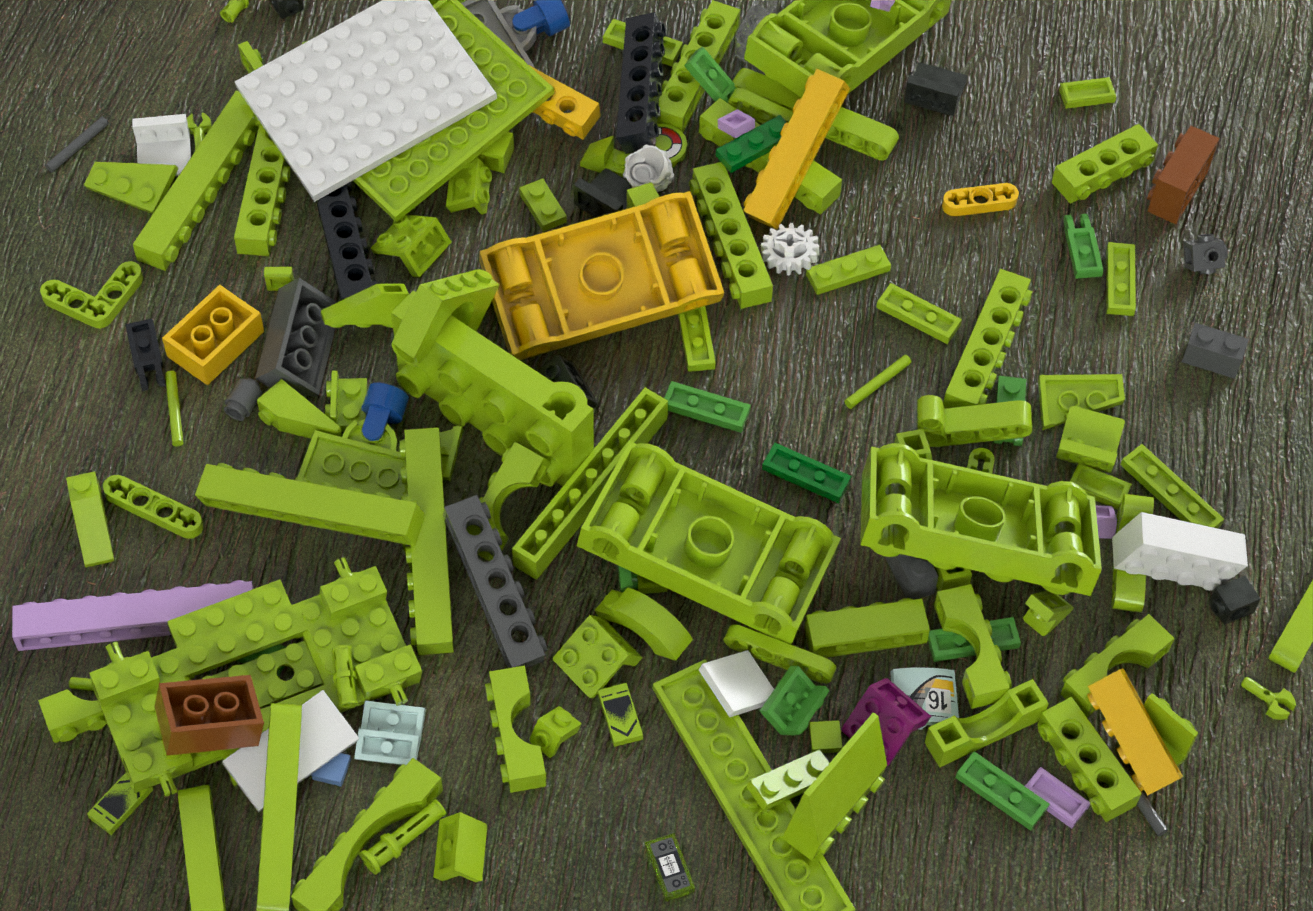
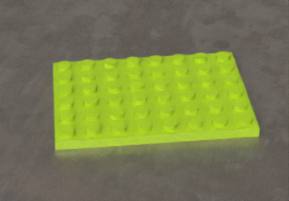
[353,0,555,222]

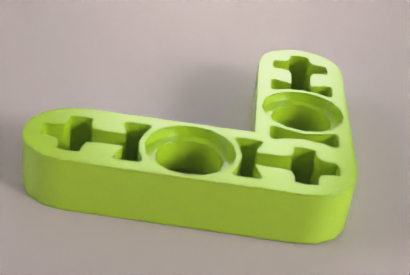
[40,261,143,328]

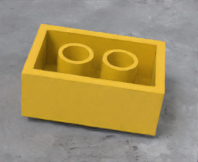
[162,285,264,386]

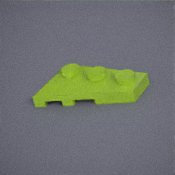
[84,162,179,214]

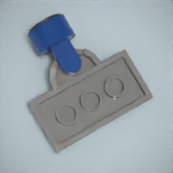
[461,0,571,68]

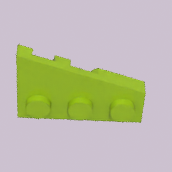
[1038,374,1125,430]

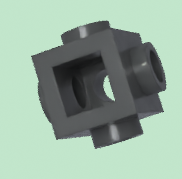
[1183,234,1228,274]

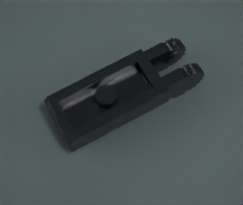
[125,318,166,391]

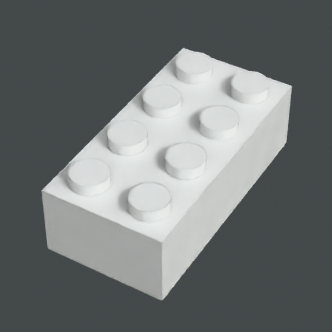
[1112,512,1248,591]

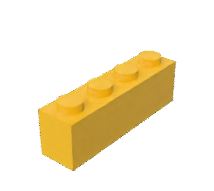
[1087,668,1183,796]

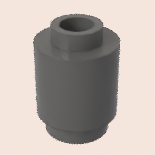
[224,378,263,421]

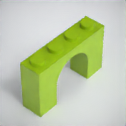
[392,269,500,358]

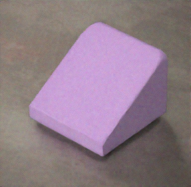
[1096,505,1117,539]

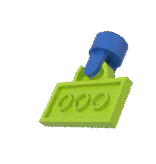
[298,381,409,500]

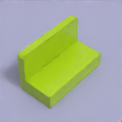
[433,812,487,883]

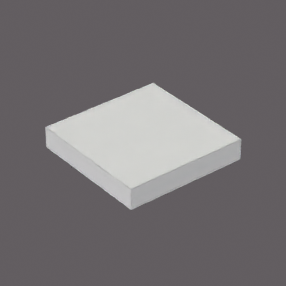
[699,650,774,717]

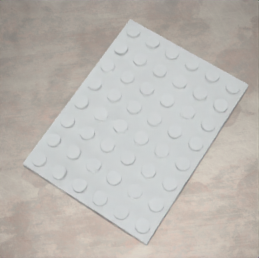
[235,0,497,202]

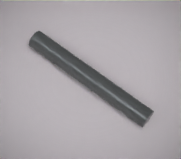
[45,116,109,173]
[1114,754,1168,837]

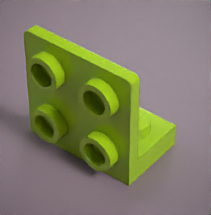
[370,215,452,278]
[1056,405,1125,473]
[553,615,643,698]
[1117,693,1198,766]

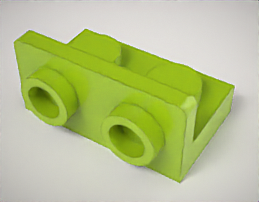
[446,157,492,215]
[325,371,368,432]

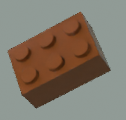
[1147,125,1220,224]
[154,675,264,756]

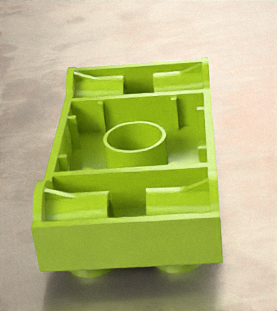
[744,0,952,98]
[391,290,594,486]
[577,441,841,644]
[860,443,1102,596]

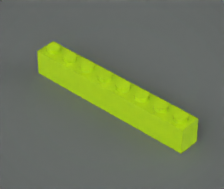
[133,91,260,271]
[512,388,668,580]
[400,427,454,655]
[195,463,425,546]

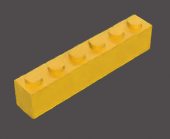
[743,69,850,230]

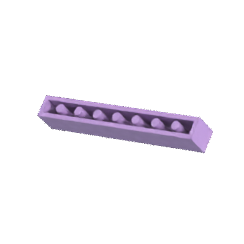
[12,580,254,651]

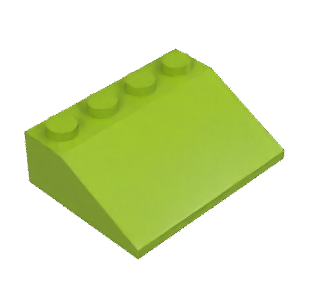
[782,712,887,861]

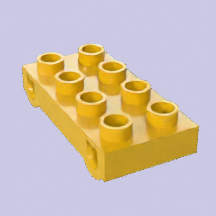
[479,191,724,360]

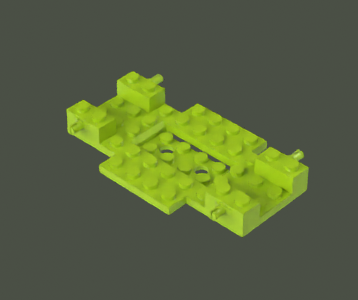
[90,557,422,796]

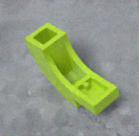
[595,587,693,661]

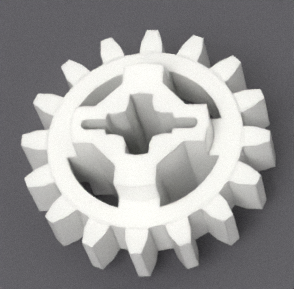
[761,223,819,275]

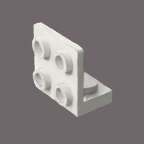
[132,114,191,177]

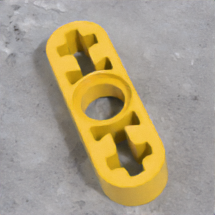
[942,183,1019,216]

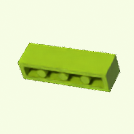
[804,598,930,658]

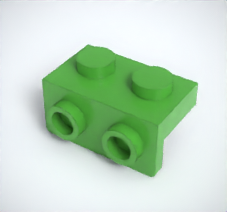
[760,666,830,735]

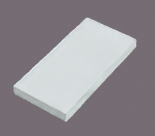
[222,690,359,812]

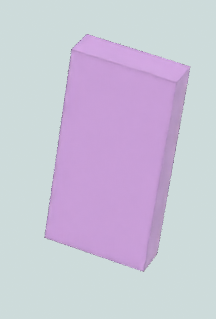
[1025,767,1090,829]

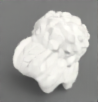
[623,144,674,192]

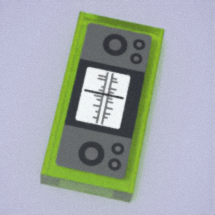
[645,833,695,901]

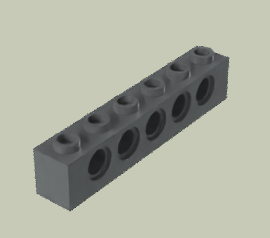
[443,495,547,669]

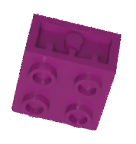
[841,678,932,767]

